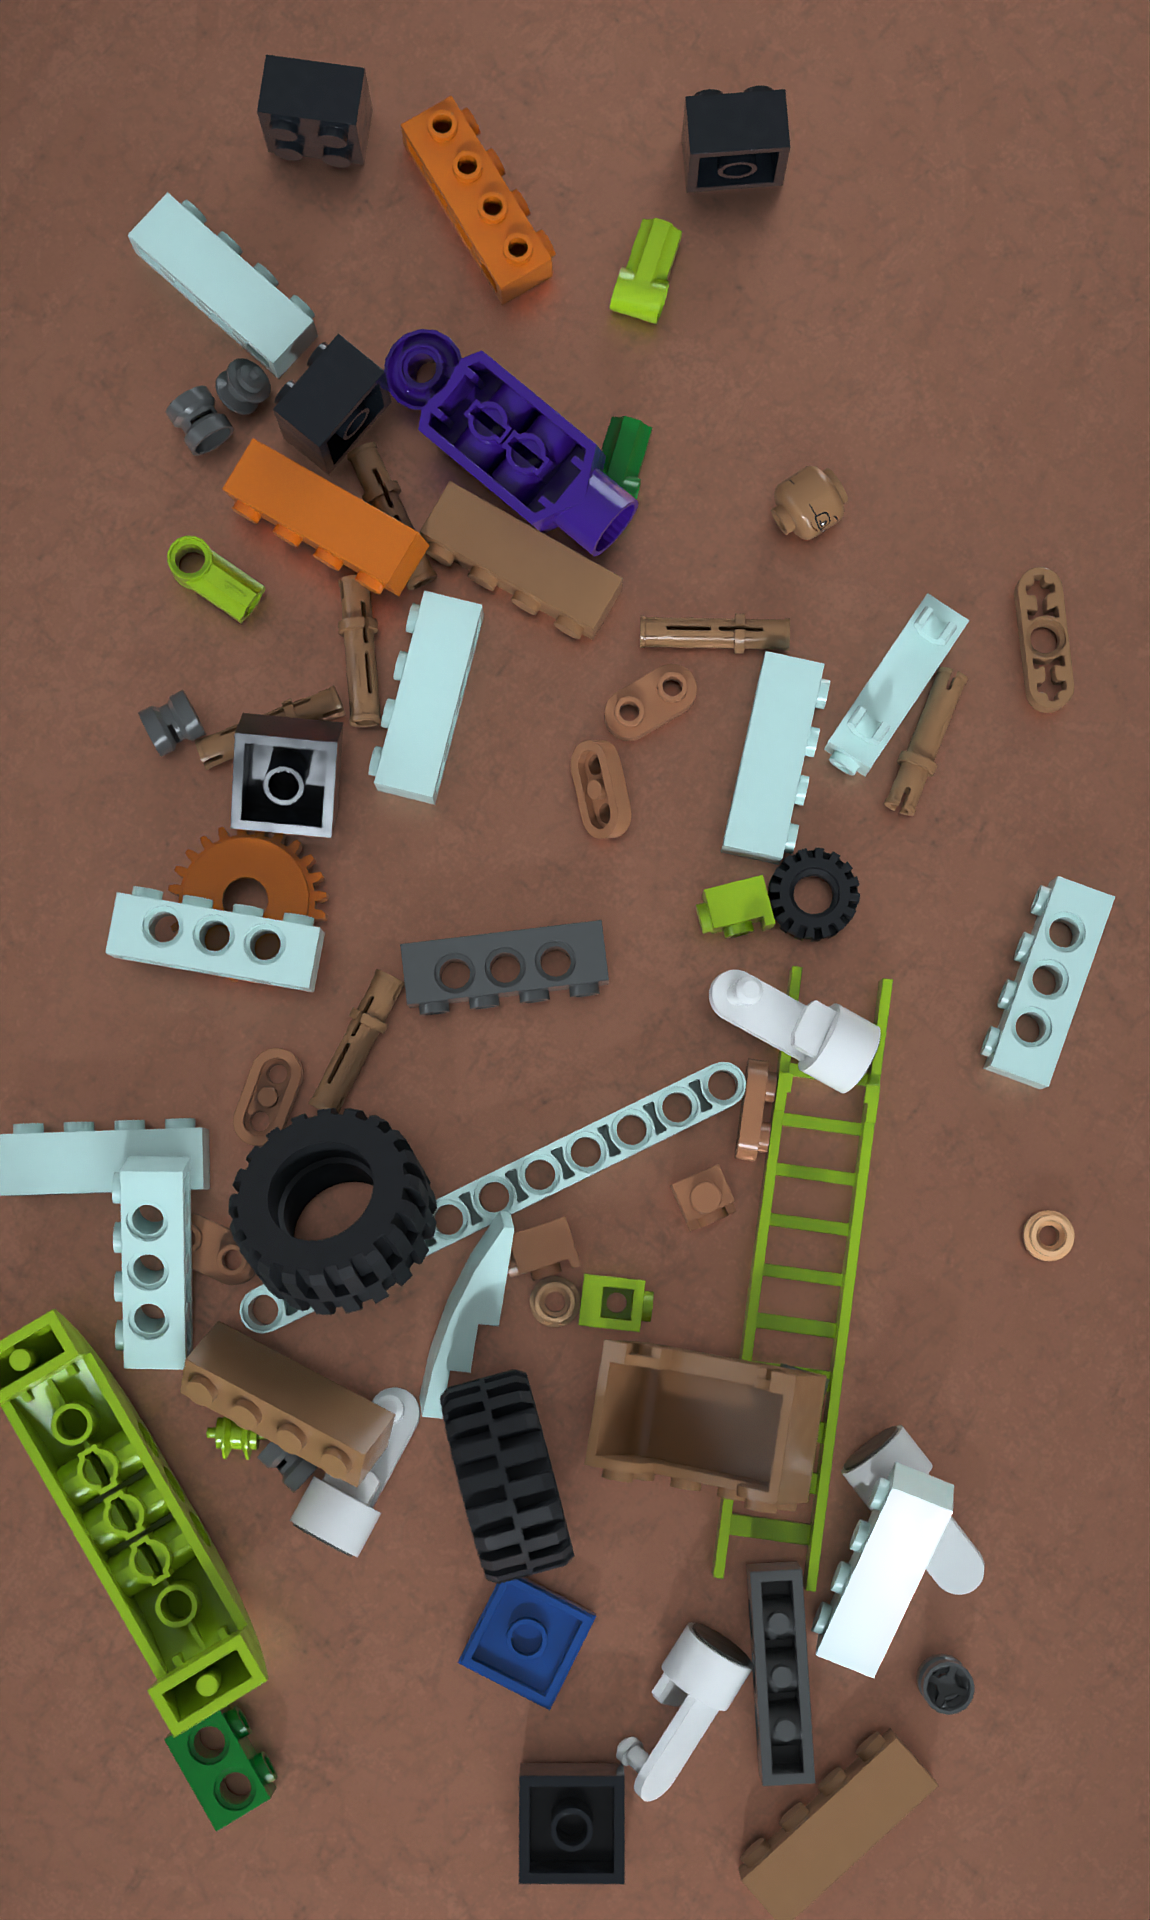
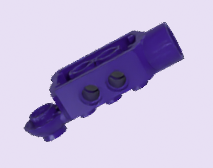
[384,329,639,556]

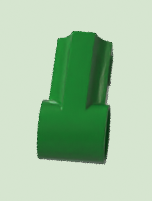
[602,416,652,499]

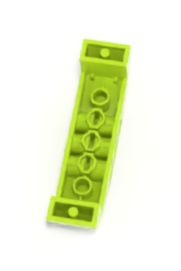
[0,1309,268,1737]

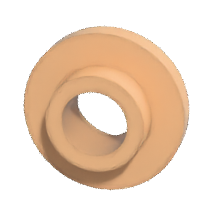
[1023,1210,1075,1261]
[530,1276,580,1328]

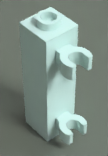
[824,593,969,777]

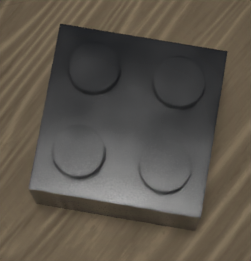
[257,55,373,167]
[682,85,790,193]
[273,333,392,475]
[230,713,343,838]
[519,1763,625,1884]

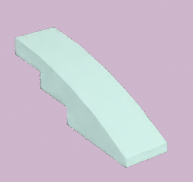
[419,1211,515,1419]

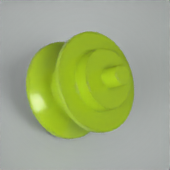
[206,1417,267,1460]

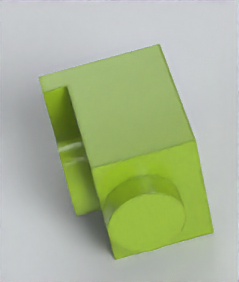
[696,875,776,939]
[578,1273,654,1332]

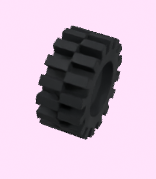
[768,848,860,942]

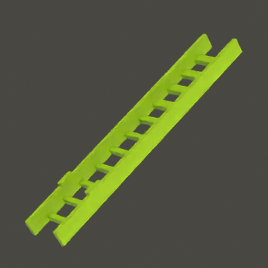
[711,966,893,1592]

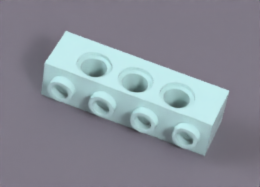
[980,876,1115,1089]
[105,886,325,993]
[112,1156,193,1370]

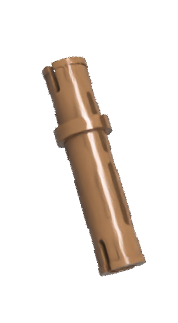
[347,442,437,590]
[338,575,382,727]
[640,614,790,654]
[884,667,968,816]
[195,686,346,770]
[308,969,405,1114]

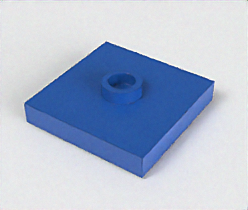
[458,1577,596,1710]

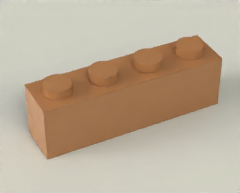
[420,481,623,640]
[180,1321,396,1488]
[738,1728,939,1920]

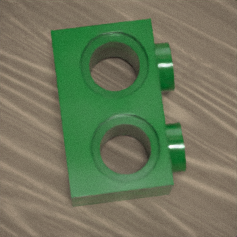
[164,1705,277,1832]

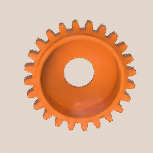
[168,826,329,983]

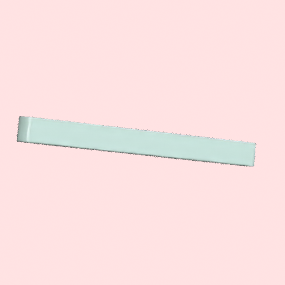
[239,1062,746,1334]

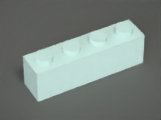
[128,192,318,379]
[368,590,484,805]
[721,651,830,865]
[0,1118,210,1196]
[811,1462,954,1678]

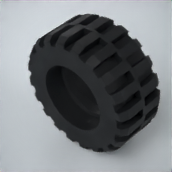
[228,1108,437,1315]
[440,1369,574,1584]

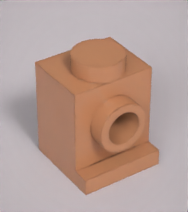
[670,1164,736,1232]
[508,1217,581,1281]

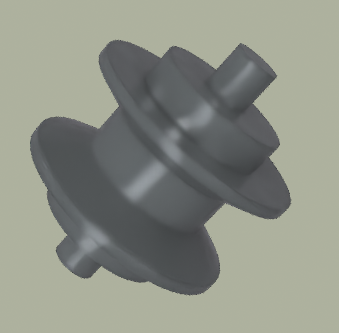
[215,358,271,415]

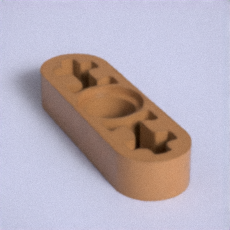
[1014,567,1074,713]

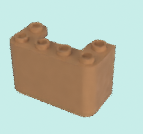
[584,1339,827,1513]

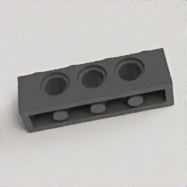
[400,920,609,1015]
[746,1561,815,1786]

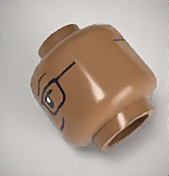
[771,466,848,540]

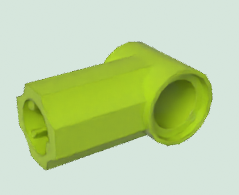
[610,218,682,324]
[167,536,266,624]

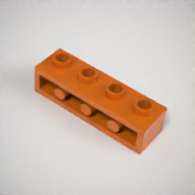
[400,96,556,305]
[222,438,430,596]

